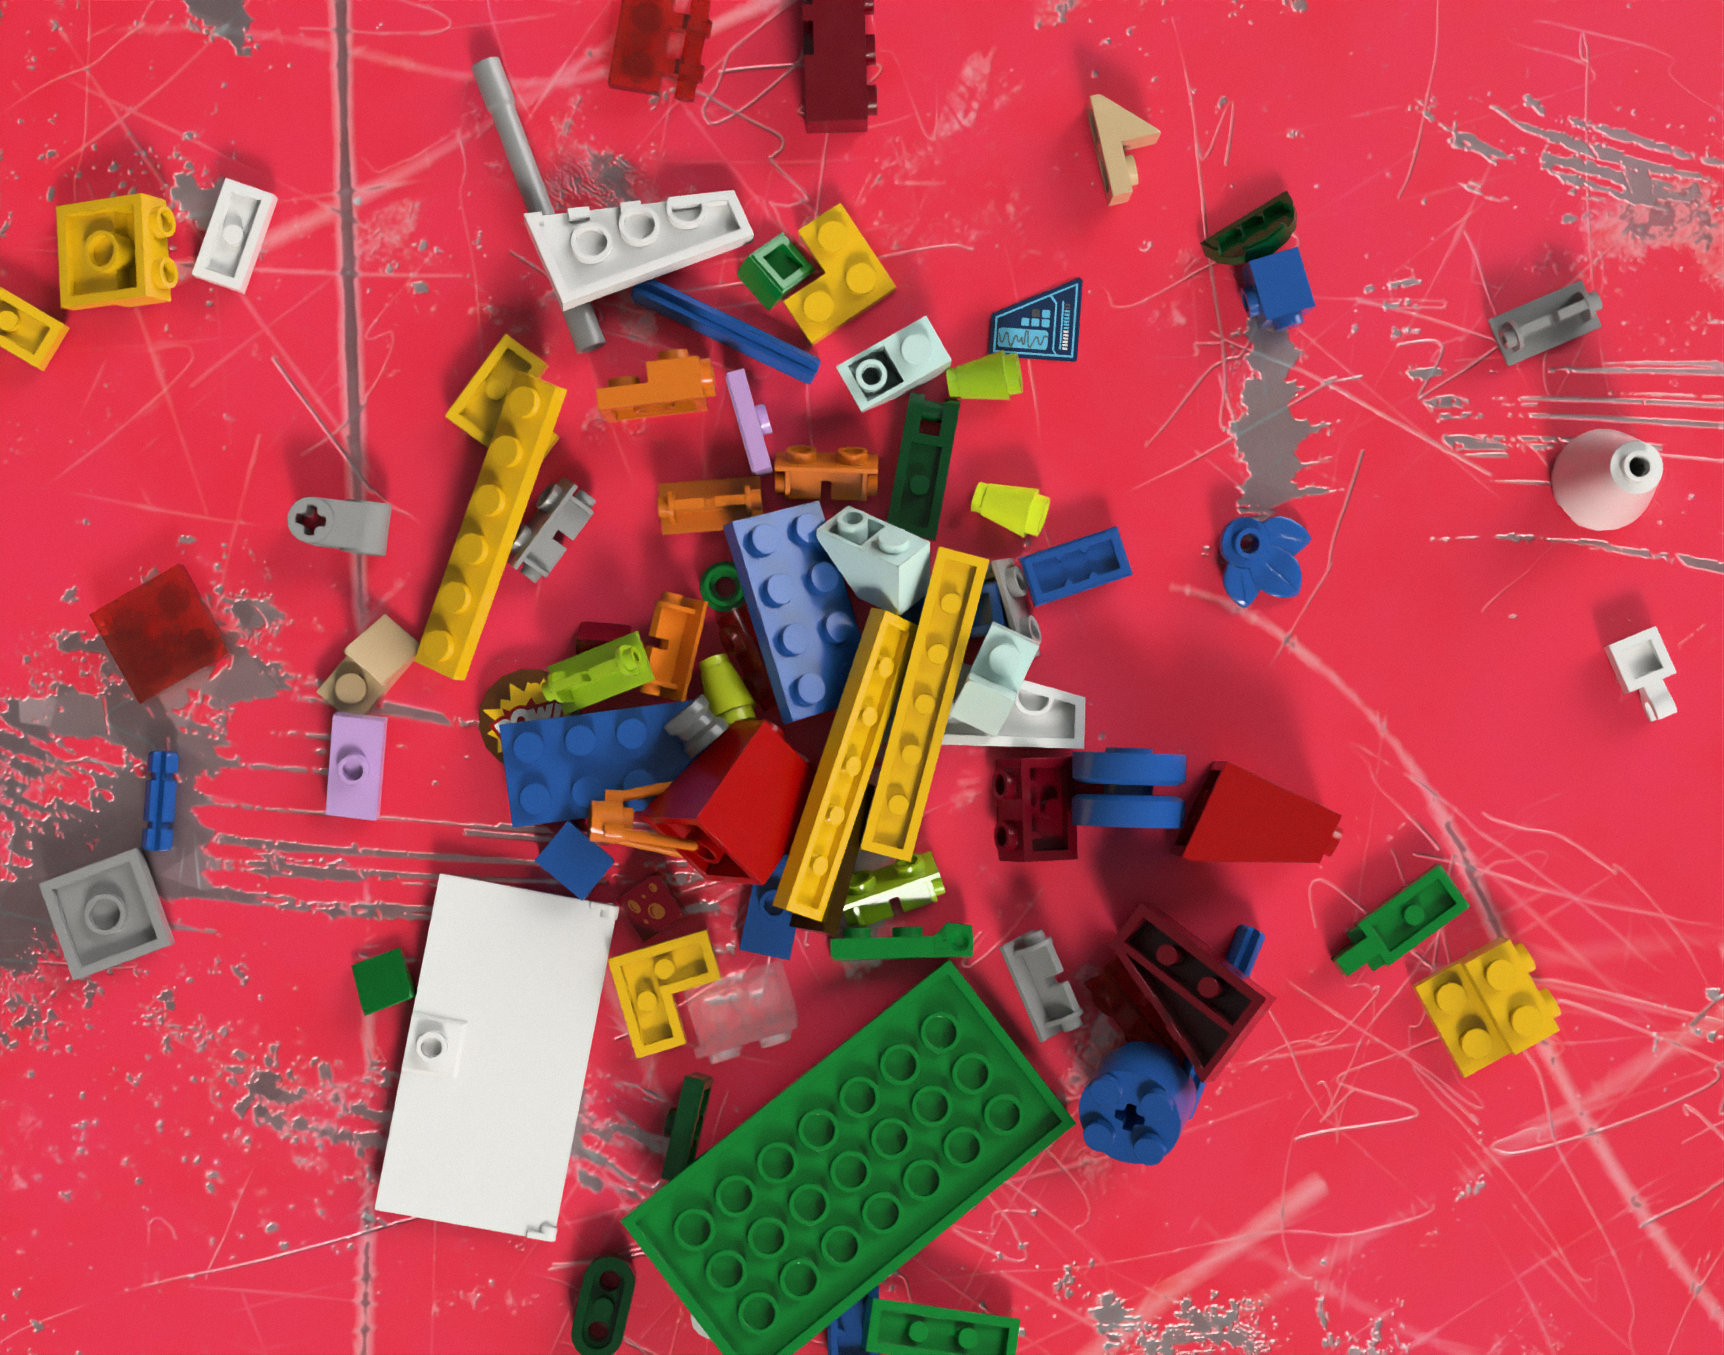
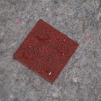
[89,564,234,704]

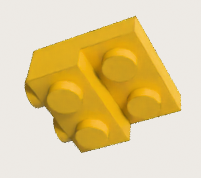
[56,193,178,310]
[1411,937,1561,1078]

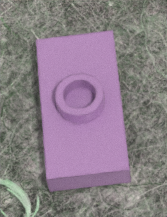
[725,368,773,477]
[325,711,388,821]

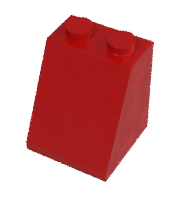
[640,719,818,885]
[1170,761,1343,863]

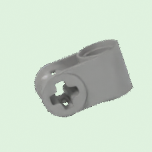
[287,497,392,556]

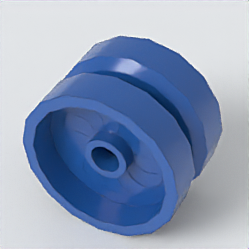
[1070,747,1187,828]

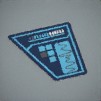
[989,278,1083,362]

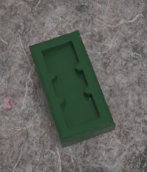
[661,1072,714,1180]

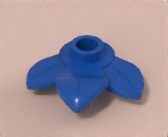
[1219,516,1311,608]

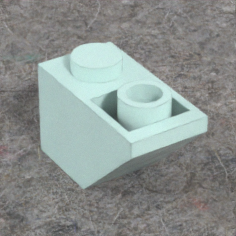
[836,316,952,413]
[816,505,930,616]

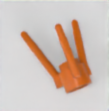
[588,781,698,858]

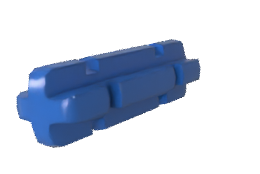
[141,750,179,851]

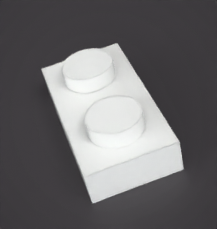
[192,178,278,294]

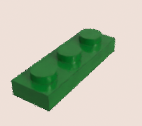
[860,1297,1020,1355]

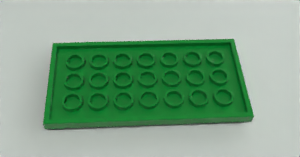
[620,959,1076,1355]

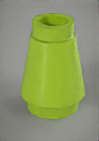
[946,350,1023,400]

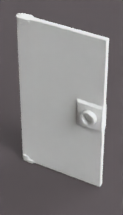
[374,873,620,1241]

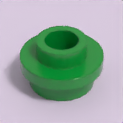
[700,561,746,613]

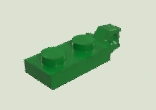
[1330,864,1470,977]
[830,922,974,961]

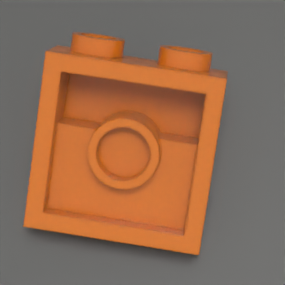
[596,349,717,423]

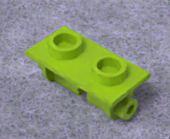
[541,631,655,715]
[843,851,946,928]

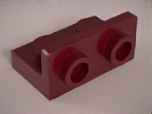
[992,756,1078,862]

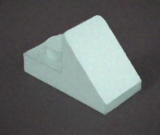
[949,621,1040,737]

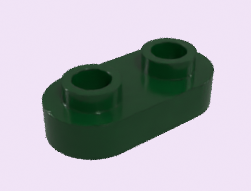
[571,1253,637,1355]

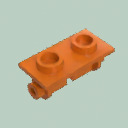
[775,445,878,501]
[657,476,763,535]
[639,591,708,702]

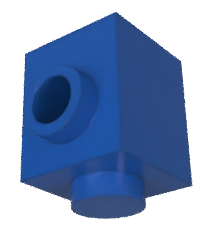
[1240,247,1316,332]

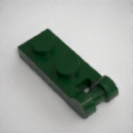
[887,392,961,541]

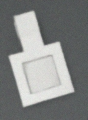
[1603,626,1678,722]

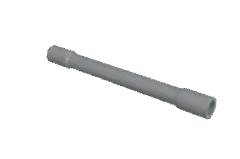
[471,57,606,354]

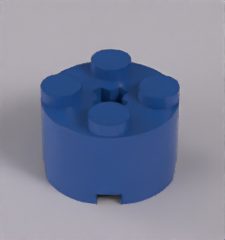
[1079,1041,1196,1166]

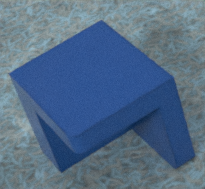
[534,820,614,901]

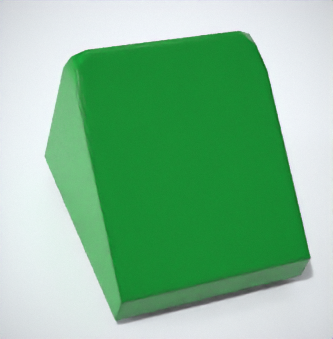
[737,232,815,310]
[351,947,417,1016]

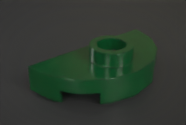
[1200,191,1298,265]

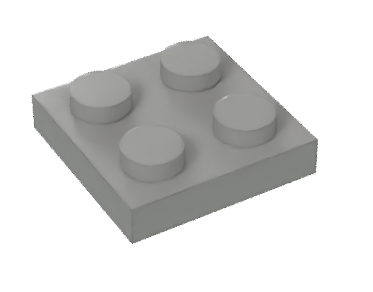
[39,847,176,981]

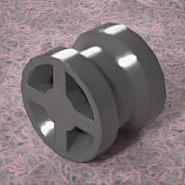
[663,694,729,759]

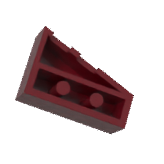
[802,0,877,134]
[1110,902,1276,1083]

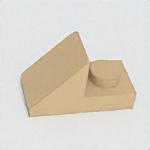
[1085,94,1161,206]
[316,614,420,715]

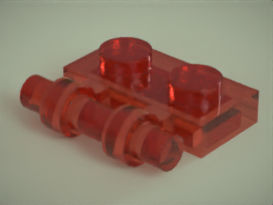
[608,0,713,103]

